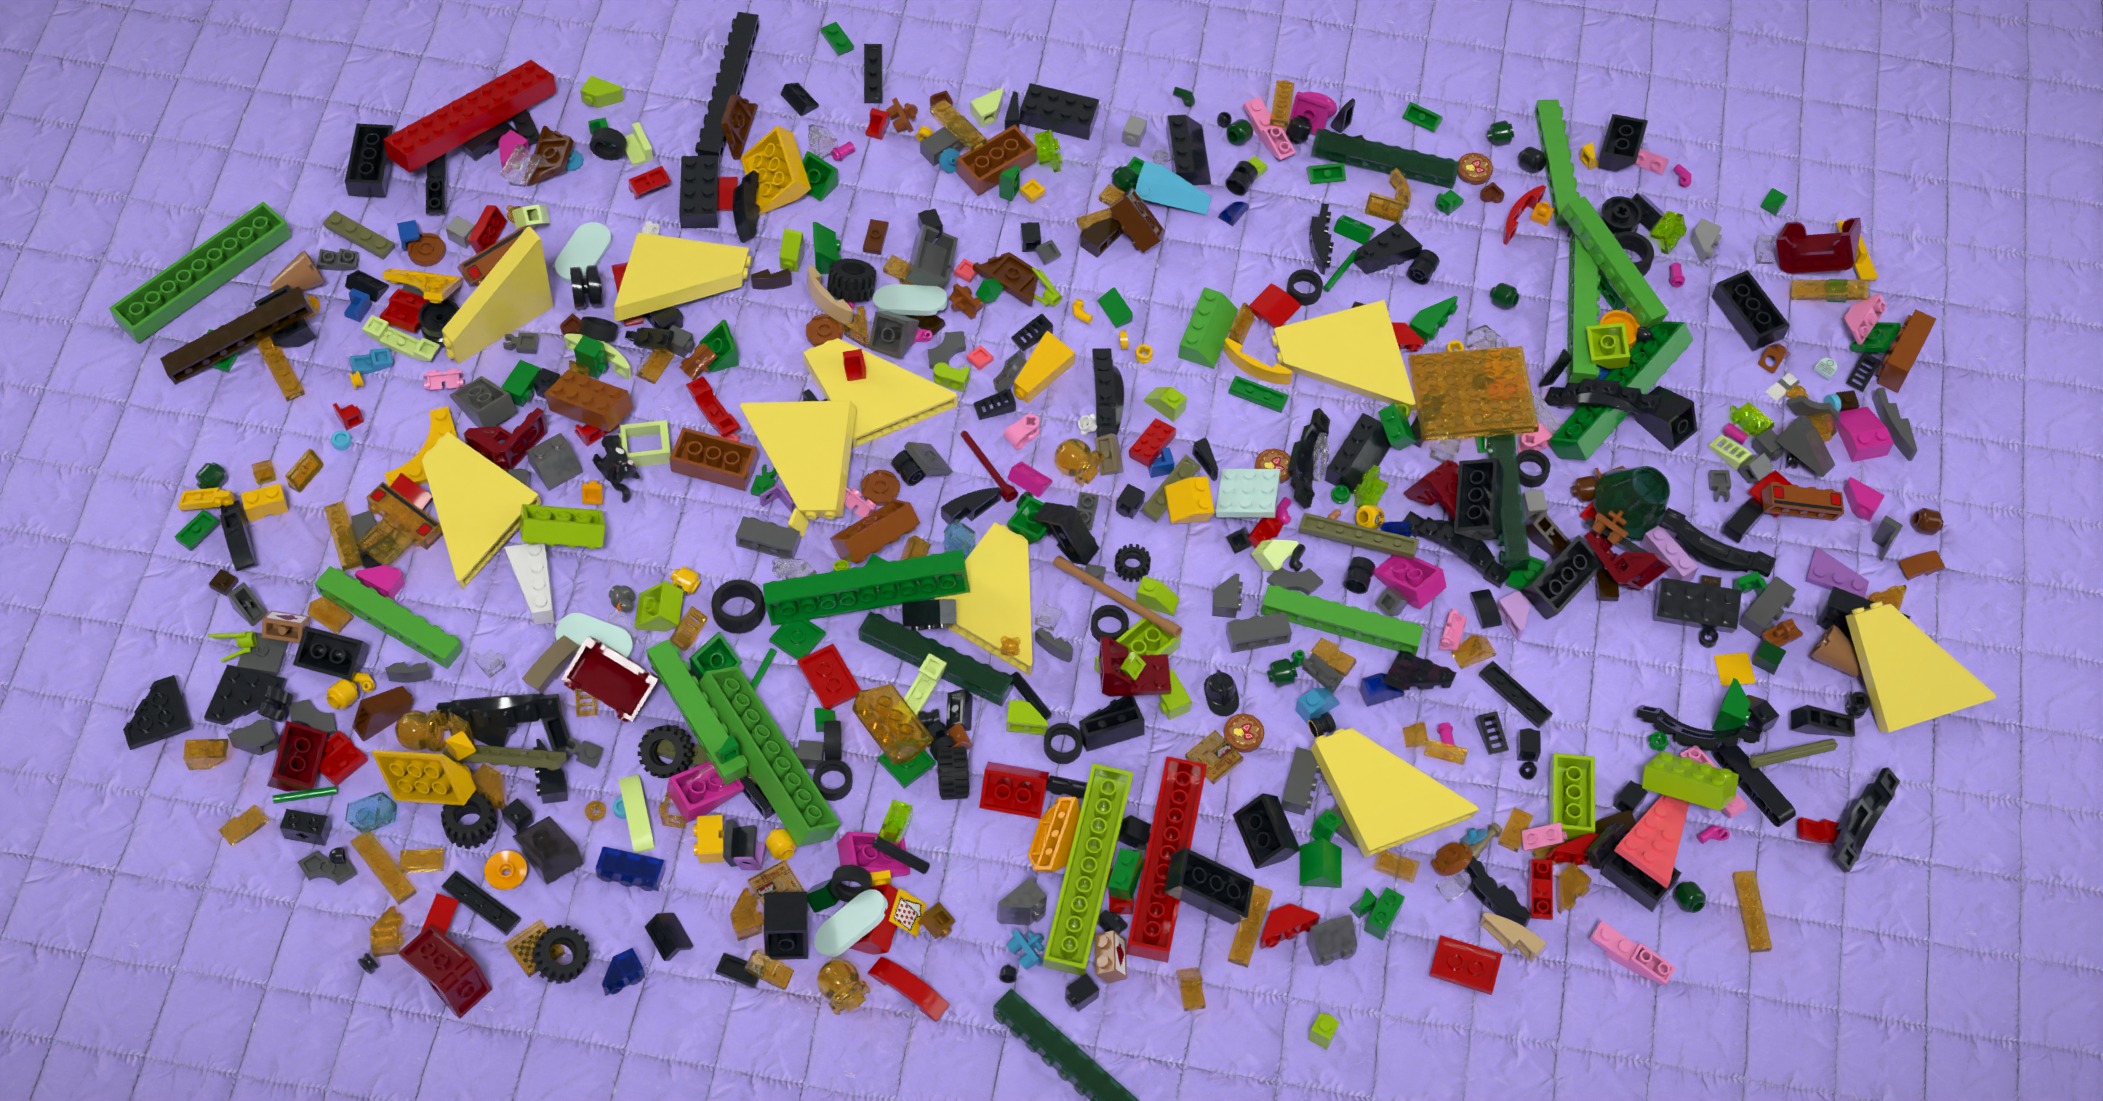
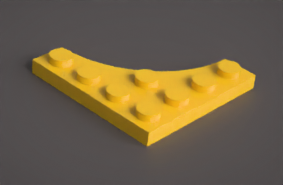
[383,268,463,303]
[385,406,457,488]

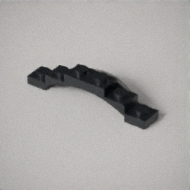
[1092,348,1124,438]
[1544,378,1661,414]
[1287,408,1330,509]
[1659,507,1776,578]
[1400,511,1511,589]
[436,693,562,730]
[1636,705,1764,751]
[1832,767,1900,873]

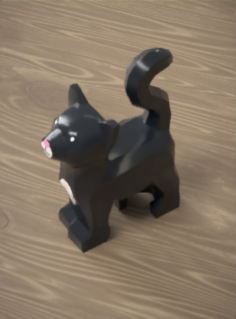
[592,435,640,503]

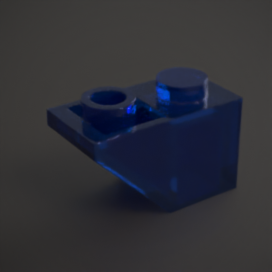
[1359,673,1405,707]
[602,948,645,996]

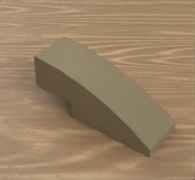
[522,635,581,694]

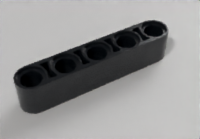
[1712,745,1796,827]

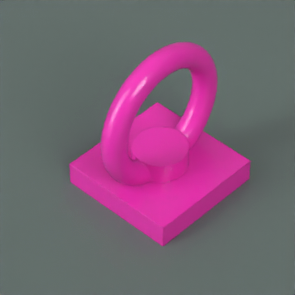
[1288,91,1337,137]

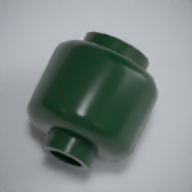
[1226,119,1253,146]
[1487,120,1514,146]
[1111,166,1139,193]
[1490,283,1519,310]
[195,462,226,489]
[1267,658,1298,687]
[1674,881,1706,913]

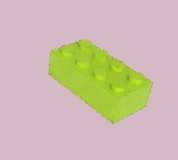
[519,504,605,549]
[1094,610,1182,674]
[1642,752,1739,811]
[1549,753,1595,840]

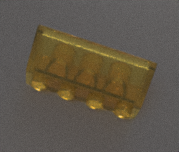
[852,684,934,765]

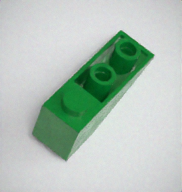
[1409,296,1458,345]

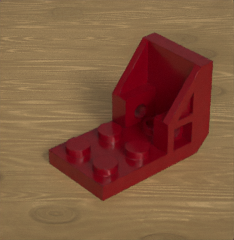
[463,407,548,473]
[1404,459,1459,521]
[1584,531,1671,591]
[1099,637,1171,697]
[398,924,492,1019]

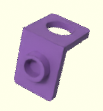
[760,484,794,513]
[733,843,766,870]

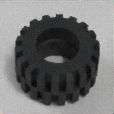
[827,258,876,302]
[638,725,695,779]
[937,746,969,800]
[441,791,497,849]
[532,925,590,984]

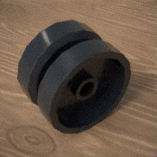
[1599,196,1642,235]
[570,265,602,309]
[418,299,459,347]

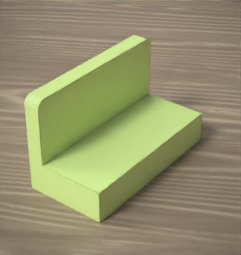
[625,122,653,166]

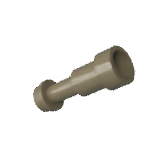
[1469,823,1502,860]

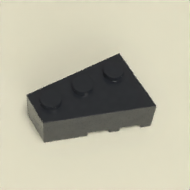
[1354,222,1423,274]
[1032,502,1100,565]
[1079,696,1145,752]

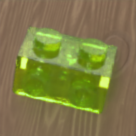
[1034,130,1063,173]
[1650,211,1687,255]
[1730,402,1774,438]
[1353,465,1389,508]

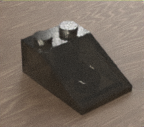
[512,816,584,885]

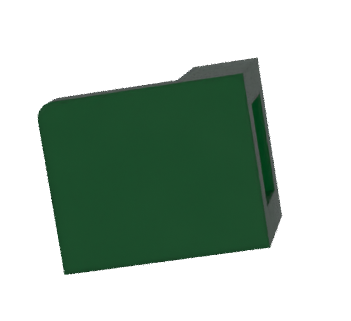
[1752,640,1786,675]
[807,878,839,913]

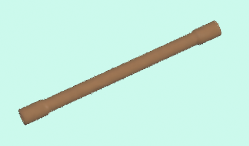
[1053,555,1182,638]

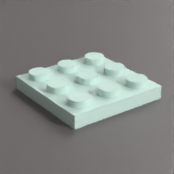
[1216,469,1281,518]

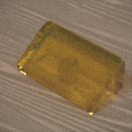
[1365,192,1406,223]
[1229,302,1254,345]
[636,349,674,384]
[285,448,324,493]
[900,535,931,560]
[307,596,354,634]
[448,713,475,745]

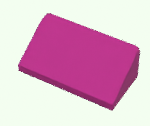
[1008,461,1053,497]

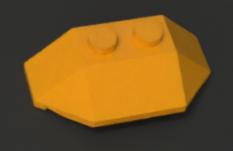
[1027,797,1080,872]

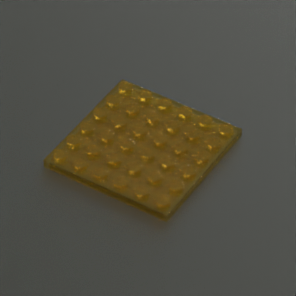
[1408,346,1539,441]

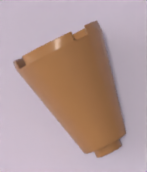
[269,250,325,292]
[1810,625,1863,677]

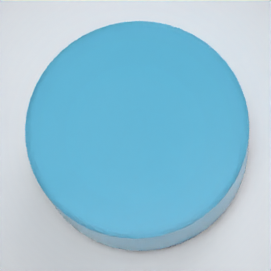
[1824,393,1841,412]
[331,430,352,450]
[612,797,627,819]

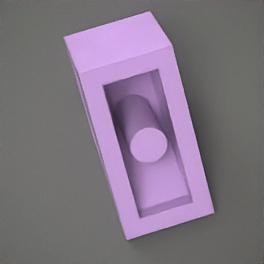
[1497,591,1530,641]

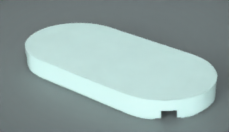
[555,222,611,283]
[873,284,948,316]
[555,613,634,658]
[814,889,888,957]

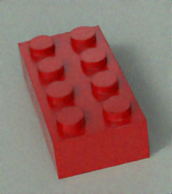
[467,205,507,254]
[1129,418,1176,468]

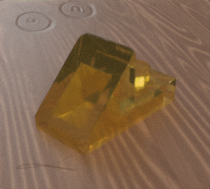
[843,306,869,348]
[1176,967,1206,1011]

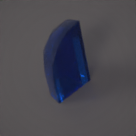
[1218,201,1249,226]
[1380,522,1411,537]

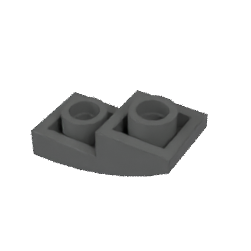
[317,248,359,271]
[1077,492,1099,530]
[1035,627,1073,662]
[385,661,432,683]

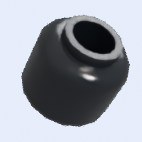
[1286,115,1312,144]
[1518,147,1546,173]

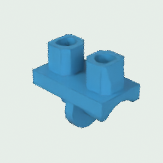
[1006,929,1044,970]

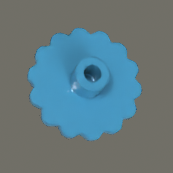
[939,148,961,173]
[565,150,584,171]
[1460,828,1488,845]

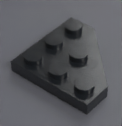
[1383,650,1457,691]
[204,664,287,725]
[123,675,192,750]

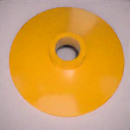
[484,850,527,890]

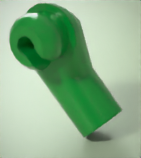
[1291,650,1306,667]

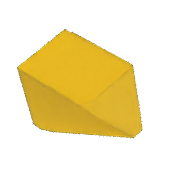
[1579,142,1599,170]
[445,731,476,761]

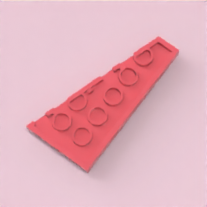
[1614,795,1690,888]

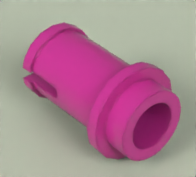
[831,141,855,161]
[1669,263,1685,287]
[1723,422,1749,445]
[1437,722,1456,750]

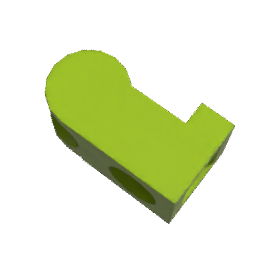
[933,362,970,392]

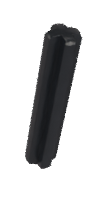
[1010,671,1052,721]
[871,836,930,874]

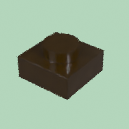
[1836,390,1860,412]
[209,569,239,596]

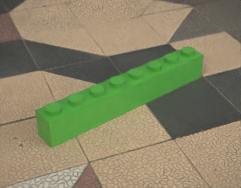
[1534,99,1580,226]
[1561,196,1669,328]
[315,566,462,669]
[1261,585,1424,656]
[646,639,748,786]

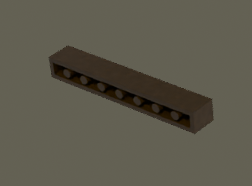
[160,286,314,385]

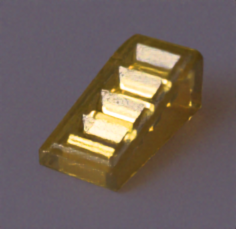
[669,606,708,651]
[575,688,597,717]

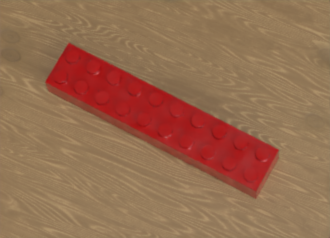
[384,60,556,173]
[1126,756,1207,963]

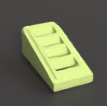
[1708,434,1752,471]

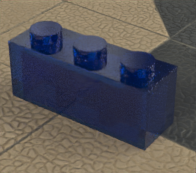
[595,846,666,891]

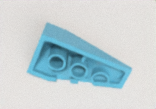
[1135,161,1211,215]

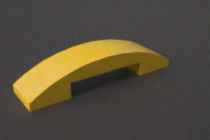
[1223,337,1293,385]

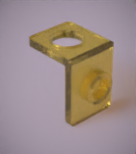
[659,792,687,829]

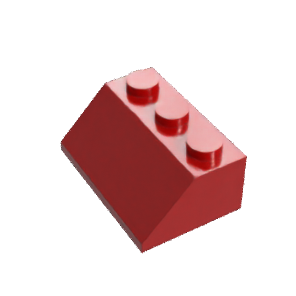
[979,761,1049,819]
[849,884,898,955]

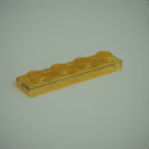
[1270,80,1294,128]
[930,99,987,152]
[1791,279,1870,300]
[256,336,305,402]
[324,501,363,571]
[350,830,417,905]
[1732,871,1772,953]
[1228,885,1273,968]

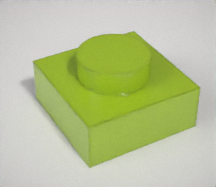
[1247,156,1268,180]
[1120,651,1146,681]

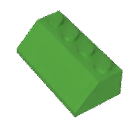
[1178,287,1238,369]

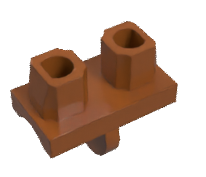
[886,97,918,133]
[949,283,984,320]
[680,343,718,381]
[1592,510,1629,545]
[1761,618,1803,647]

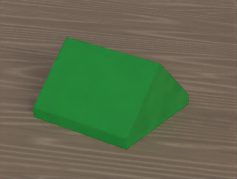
[802,151,838,201]
[699,319,739,372]
[1007,496,1046,544]
[689,632,742,679]
[1299,838,1342,888]

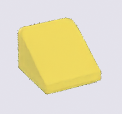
[788,508,809,538]

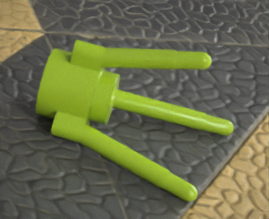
[1032,267,1063,307]
[208,631,257,662]

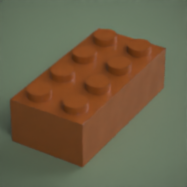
[956,125,1037,195]
[1877,309,1936,393]
[544,370,633,432]
[669,427,758,491]
[830,499,920,563]

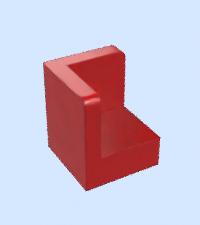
[865,108,889,140]
[843,349,866,381]
[333,403,364,431]

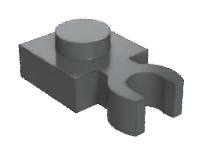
[503,332,539,354]
[1708,470,1731,502]
[564,738,603,769]

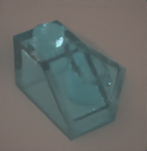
[345,791,398,834]

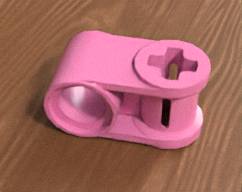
[1003,414,1040,450]
[1517,423,1553,453]

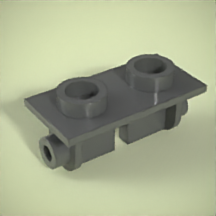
[1302,653,1344,694]

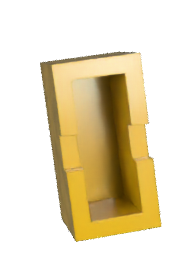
[240,483,289,522]
[693,815,725,864]

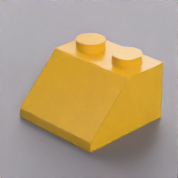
[1164,476,1215,524]

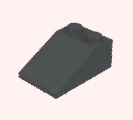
[450,376,517,427]
[1776,415,1835,477]

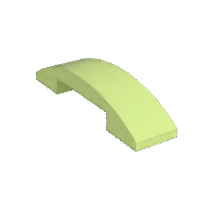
[362,315,440,361]
[564,334,632,380]
[886,653,947,733]
[618,774,655,854]

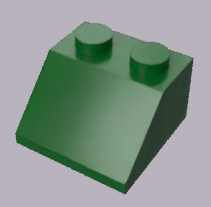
[813,222,841,274]
[1712,678,1751,731]

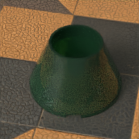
[1593,466,1670,541]

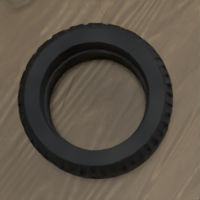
[1614,231,1654,276]
[711,579,765,634]

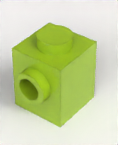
[1308,1012,1340,1050]

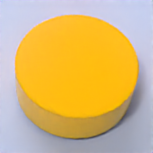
[1119,330,1129,350]

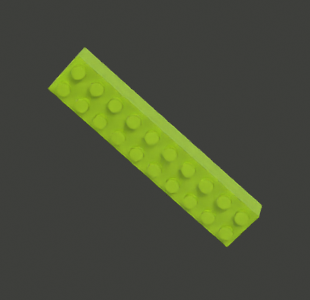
[1043,763,1133,976]

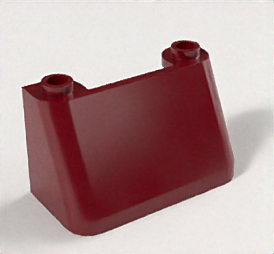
[1776,218,1861,273]
[561,636,660,723]

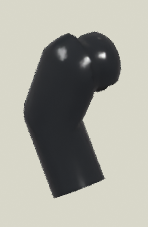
[1289,544,1306,572]

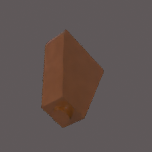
[352,686,414,741]

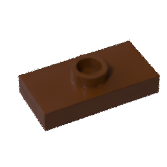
[863,219,889,255]

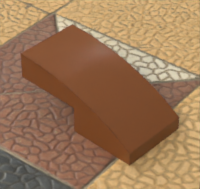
[1899,550,1945,580]

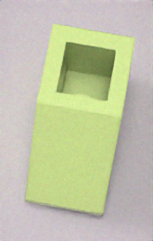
[970,88,1003,128]
[512,204,550,229]
[1251,539,1299,571]

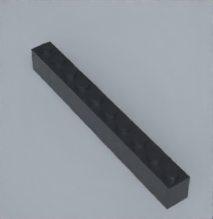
[695,12,760,164]

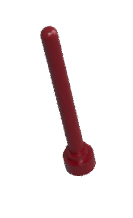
[961,430,1018,502]

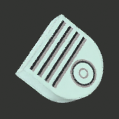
[1814,358,1837,380]

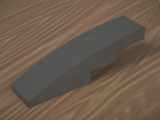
[1872,387,1917,461]

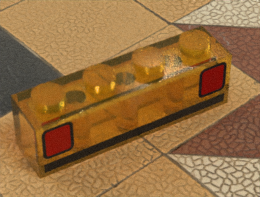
[366,482,443,550]

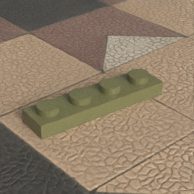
[323,210,395,260]
[1140,455,1201,523]

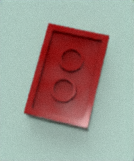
[797,644,861,710]
[1429,935,1503,995]

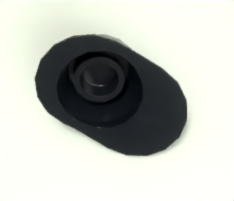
[1204,670,1239,717]

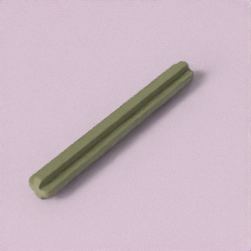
[1748,738,1838,768]

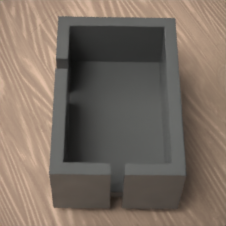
[905,224,958,289]

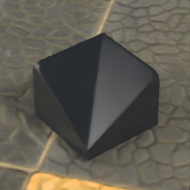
[1226,526,1252,554]

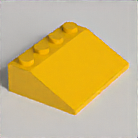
[740,125,811,215]
[372,750,476,806]

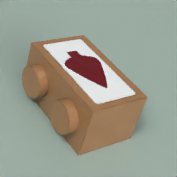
[262,611,311,643]
[1094,931,1127,983]

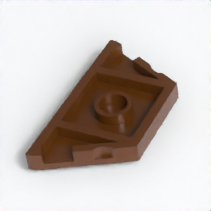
[721,94,758,160]
[524,126,574,186]
[973,252,1039,306]

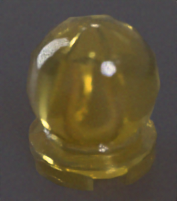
[1054,438,1104,487]
[395,710,448,751]
[817,959,871,1015]

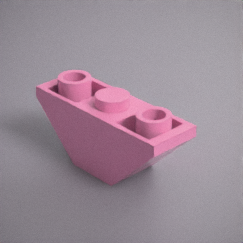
[1844,294,1887,345]

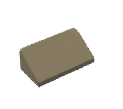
[1094,433,1124,476]

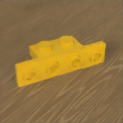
[1836,220,1878,281]

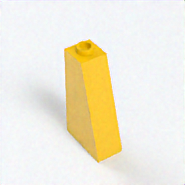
[1014,331,1075,404]

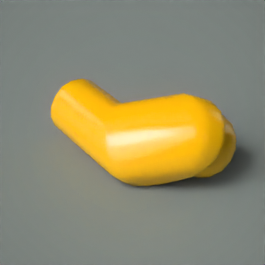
[1072,299,1093,324]
[348,672,375,692]

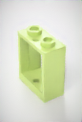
[617,420,671,467]

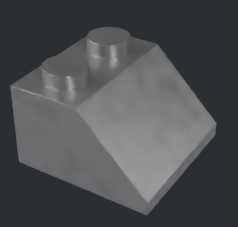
[868,311,919,358]
[527,433,583,491]
[997,877,1047,926]
[1306,914,1358,966]

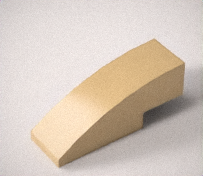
[1479,912,1547,962]

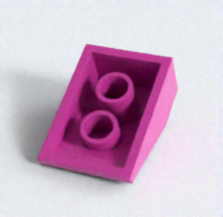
[1834,407,1894,462]
[1373,555,1447,609]
[667,761,745,823]
[837,832,910,882]

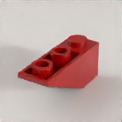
[1545,833,1611,867]

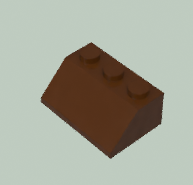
[1110,187,1165,253]

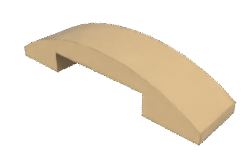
[807,264,853,325]

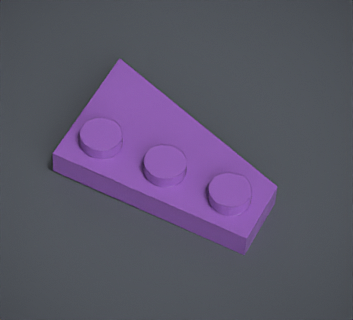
[1805,546,1869,598]

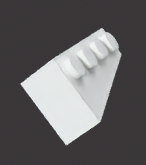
[504,543,555,625]

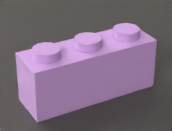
[1641,526,1698,582]

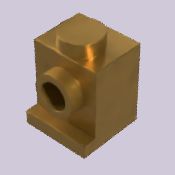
[918,902,956,939]

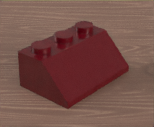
[267,721,328,792]

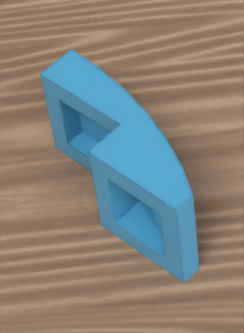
[349,348,393,375]

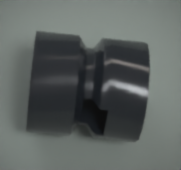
[1225,161,1258,196]
[1407,249,1440,285]
[891,450,926,486]
[1343,556,1375,594]
[257,686,294,723]
[921,722,957,761]

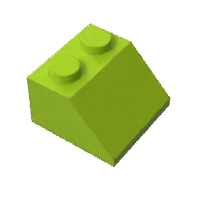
[1586,323,1630,369]
[634,581,684,632]

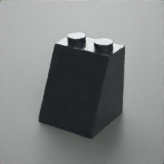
[1634,386,1698,451]
[764,892,808,960]

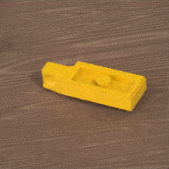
[178,487,235,511]

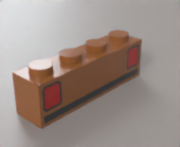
[457,227,525,286]
[1762,482,1844,521]

